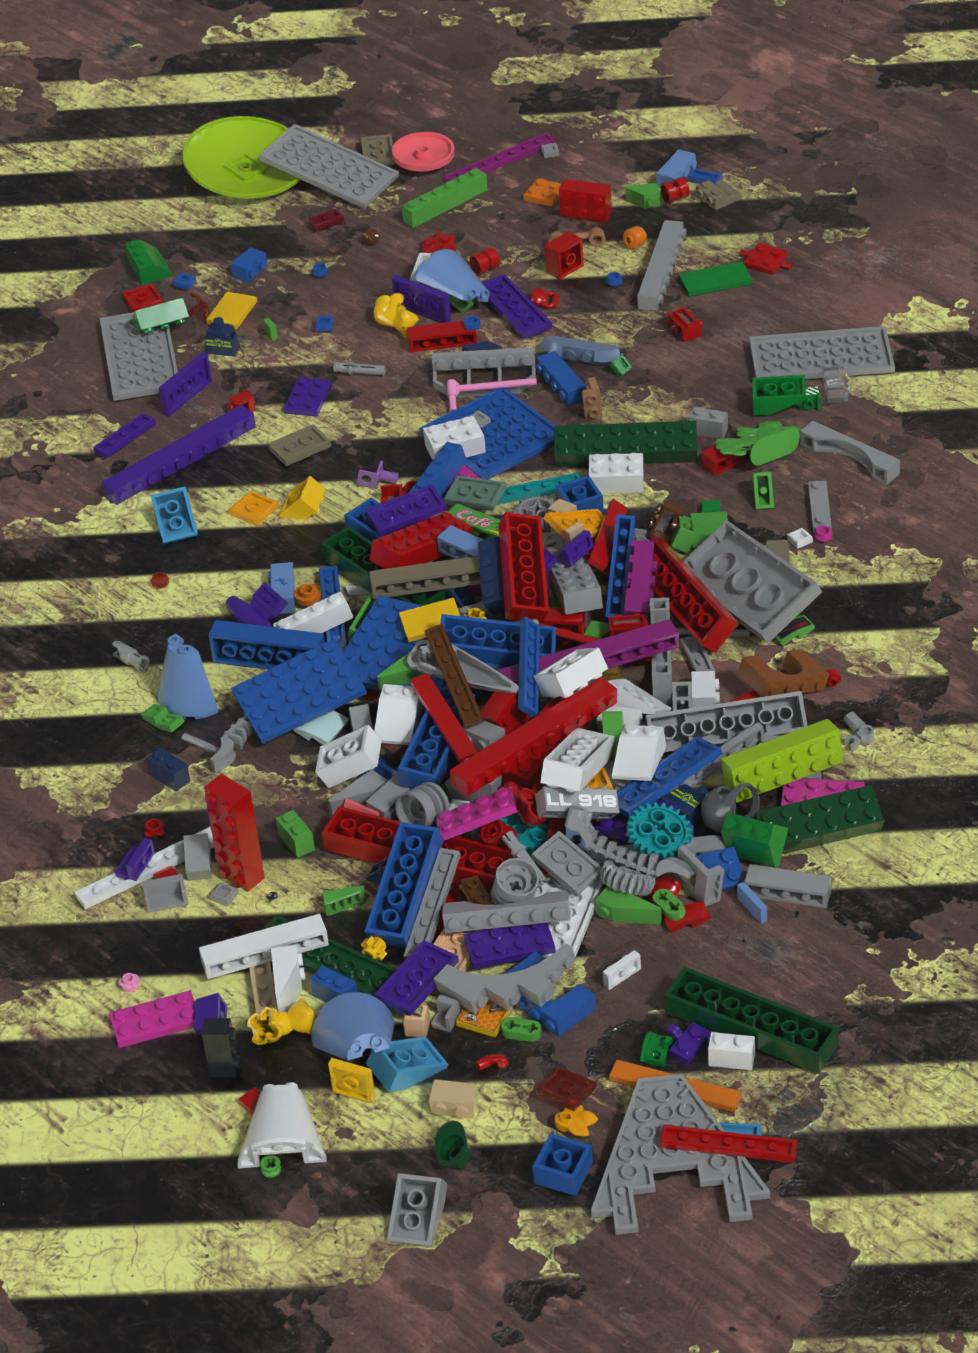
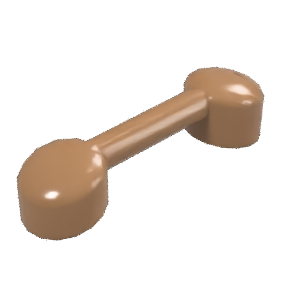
[548,227,606,246]

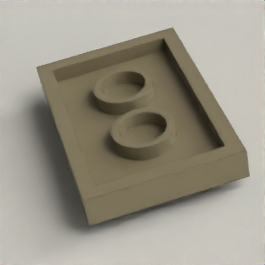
[361,134,396,166]
[268,424,331,466]

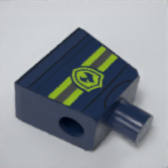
[205,317,240,357]
[660,784,708,825]

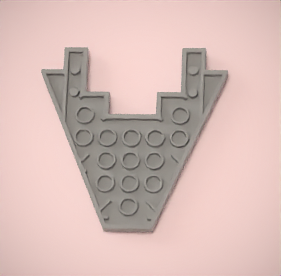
[591,1074,770,1235]

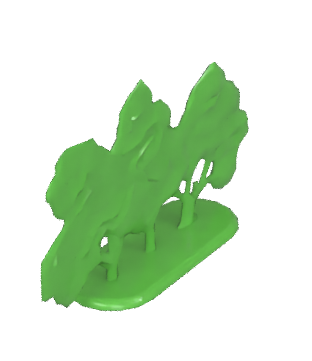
[716,420,802,466]

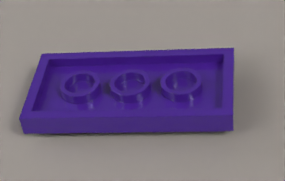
[392,275,451,323]
[159,352,212,417]
[365,484,447,536]
[464,922,556,970]
[375,940,459,1016]

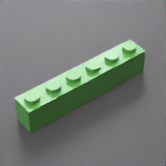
[402,168,488,228]

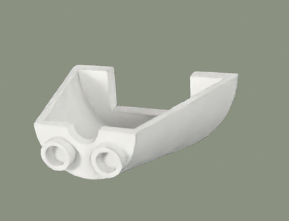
[238,1083,327,1168]

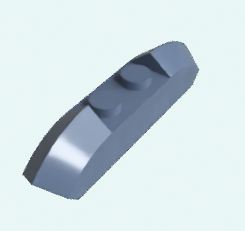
[540,335,621,365]

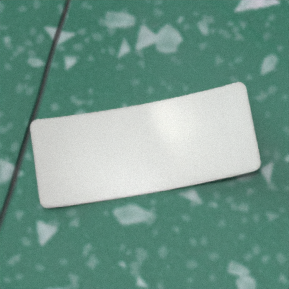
[345,585,370,595]

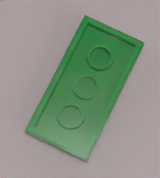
[679,261,752,297]

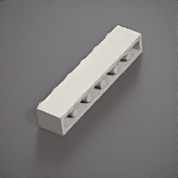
[199,914,329,979]

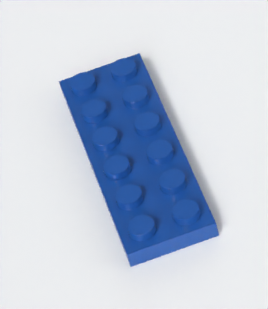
[617,736,723,818]

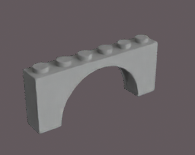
[650,598,673,709]

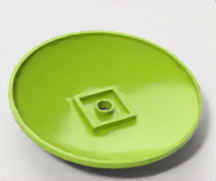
[183,116,301,198]

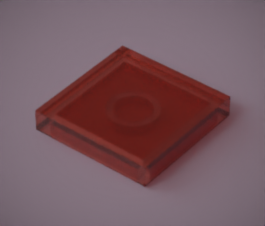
[537,1067,597,1112]

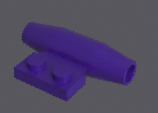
[225,582,289,627]

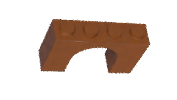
[737,649,829,697]

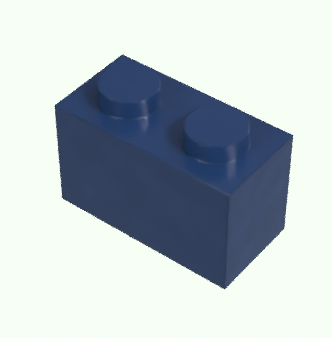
[146,747,190,792]

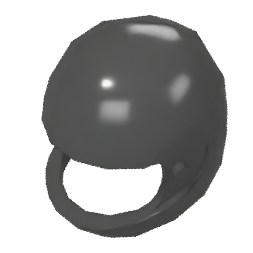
[701,782,760,834]

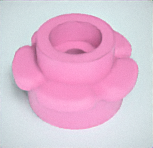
[119,973,139,992]

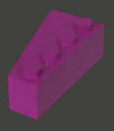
[624,540,658,619]

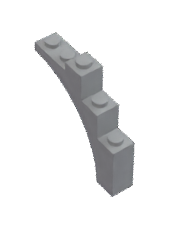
[434,943,576,1014]

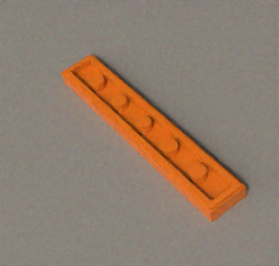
[609,1060,742,1113]

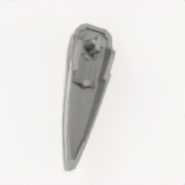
[407,640,519,694]

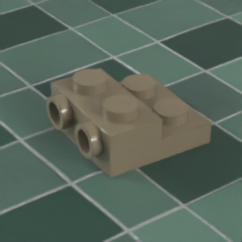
[696,180,741,210]

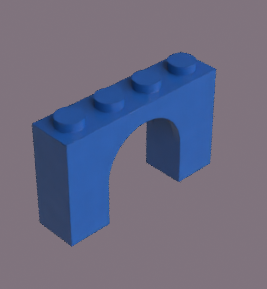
[506,951,596,1037]

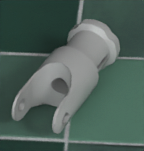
[112,641,150,672]

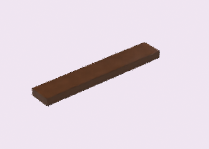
[424,624,484,729]

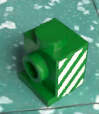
[795,386,821,411]

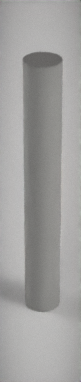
[182,733,232,757]

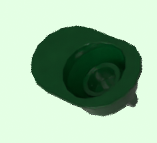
[435,1120,472,1170]

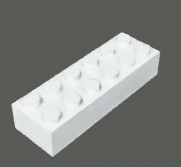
[540,728,615,793]

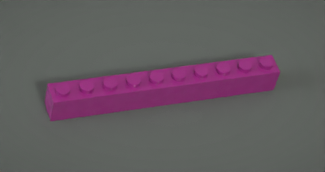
[492,619,679,693]

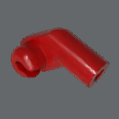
[475,1054,509,1071]

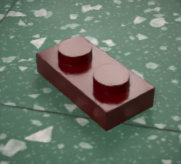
[308,209,344,231]

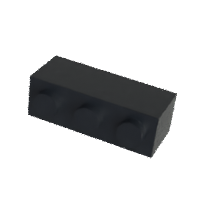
[202,1018,241,1078]

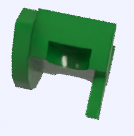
[640,1031,673,1067]

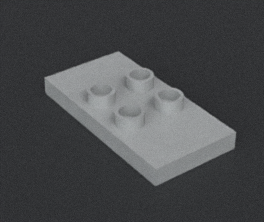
[684,520,822,644]

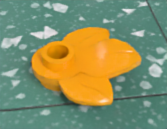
[554,1104,598,1136]

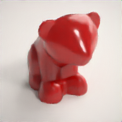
[503,781,548,827]

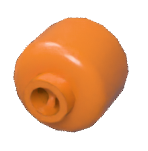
[623,226,647,249]

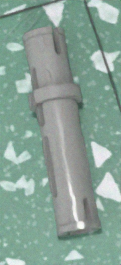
[333,361,386,376]
[502,831,548,887]

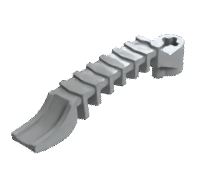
[210,713,253,773]
[564,805,696,878]

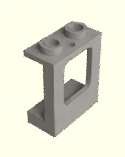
[675,841,724,906]

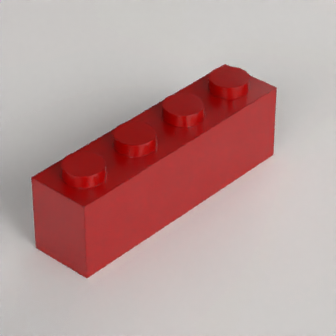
[407,320,477,353]

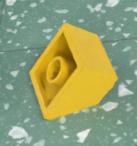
[279,476,326,520]

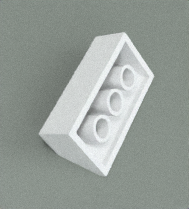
[273,591,354,633]

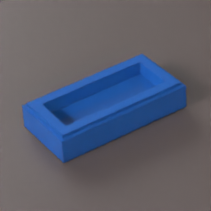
[687,168,723,184]

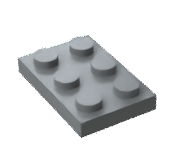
[531,831,602,897]

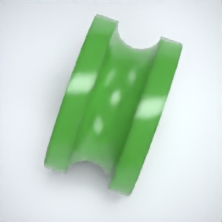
[260,1155,281,1178]

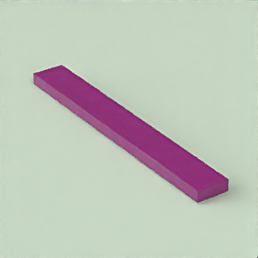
[443,132,556,183]

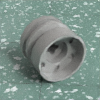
[395,782,450,827]
[491,858,539,905]

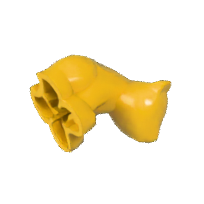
[374,293,419,338]
[247,998,316,1045]

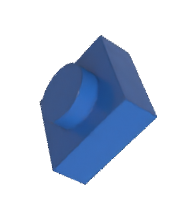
[173,273,196,290]
[315,316,334,332]

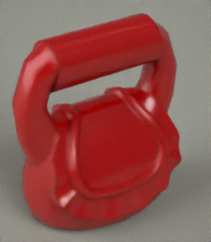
[530,287,560,309]
[648,876,681,910]

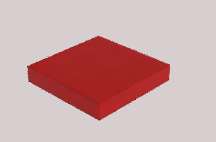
[122,284,164,313]

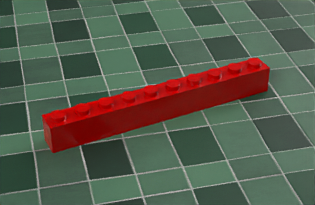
[450,677,617,797]

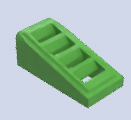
[323,885,366,916]

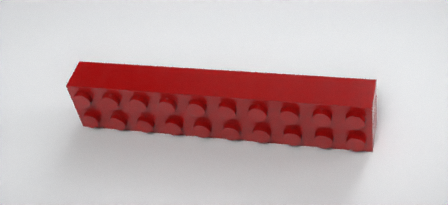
[321,806,513,894]

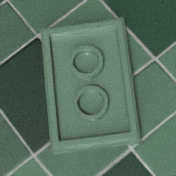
[443,476,507,511]

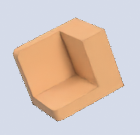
[403,1005,430,1037]

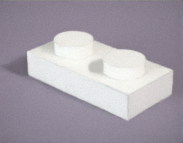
[603,950,641,990]

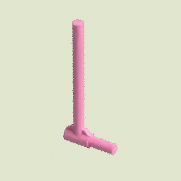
[447,378,537,412]

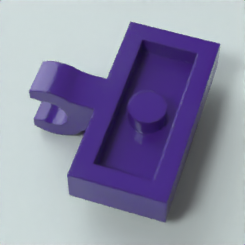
[666,1022,711,1065]

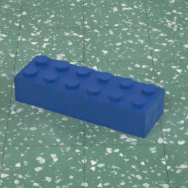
[440,614,556,667]
[209,620,325,670]
[398,685,475,788]
[365,822,444,949]

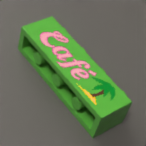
[448,503,501,540]

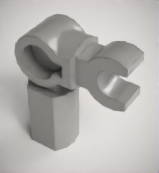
[843,711,874,752]

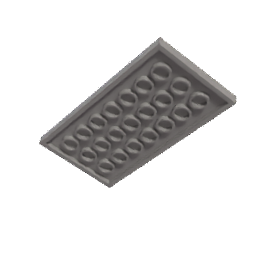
[259,124,399,209]
[100,312,178,401]
[749,326,895,379]

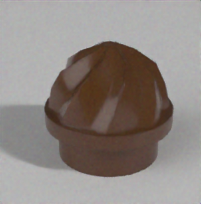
[363,228,380,245]

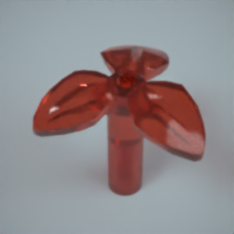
[187,293,210,318]

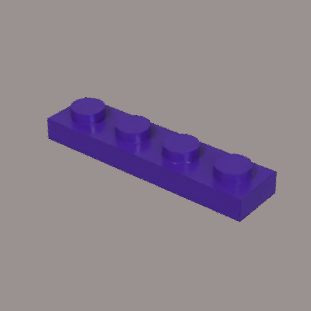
[93,413,156,459]

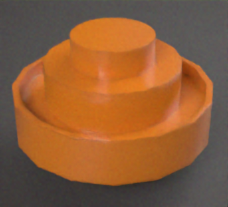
[294,584,322,607]

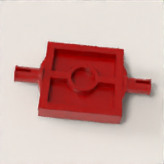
[422,231,456,253]
[739,242,792,275]

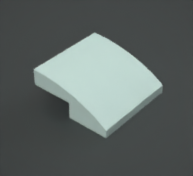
[293,710,349,745]

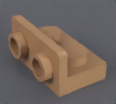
[582,377,603,420]

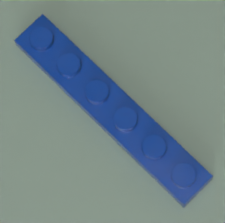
[518,617,540,717]

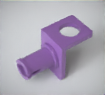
[357,461,399,489]

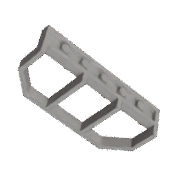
[432,347,536,397]

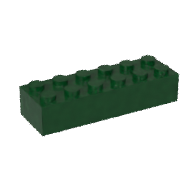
[753,785,884,854]

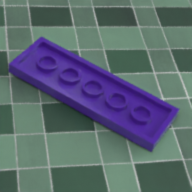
[482,274,552,339]

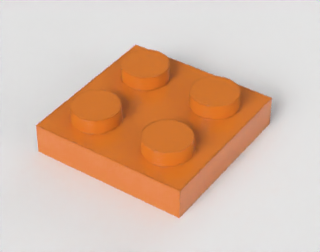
[523,179,561,207]

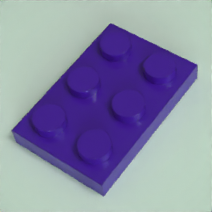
[284,377,331,417]

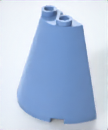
[414,249,490,302]
[158,633,218,719]
[311,992,395,1061]

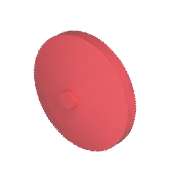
[392,132,455,171]

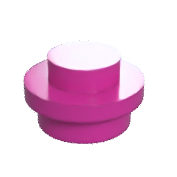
[814,525,833,542]

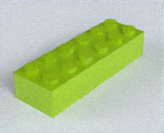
[721,719,843,803]

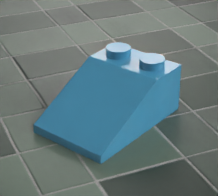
[151,487,198,544]
[366,1036,448,1092]

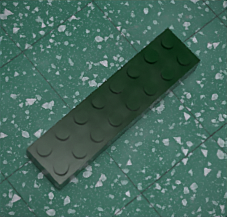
[554,421,698,467]
[321,526,446,606]
[664,967,839,1074]

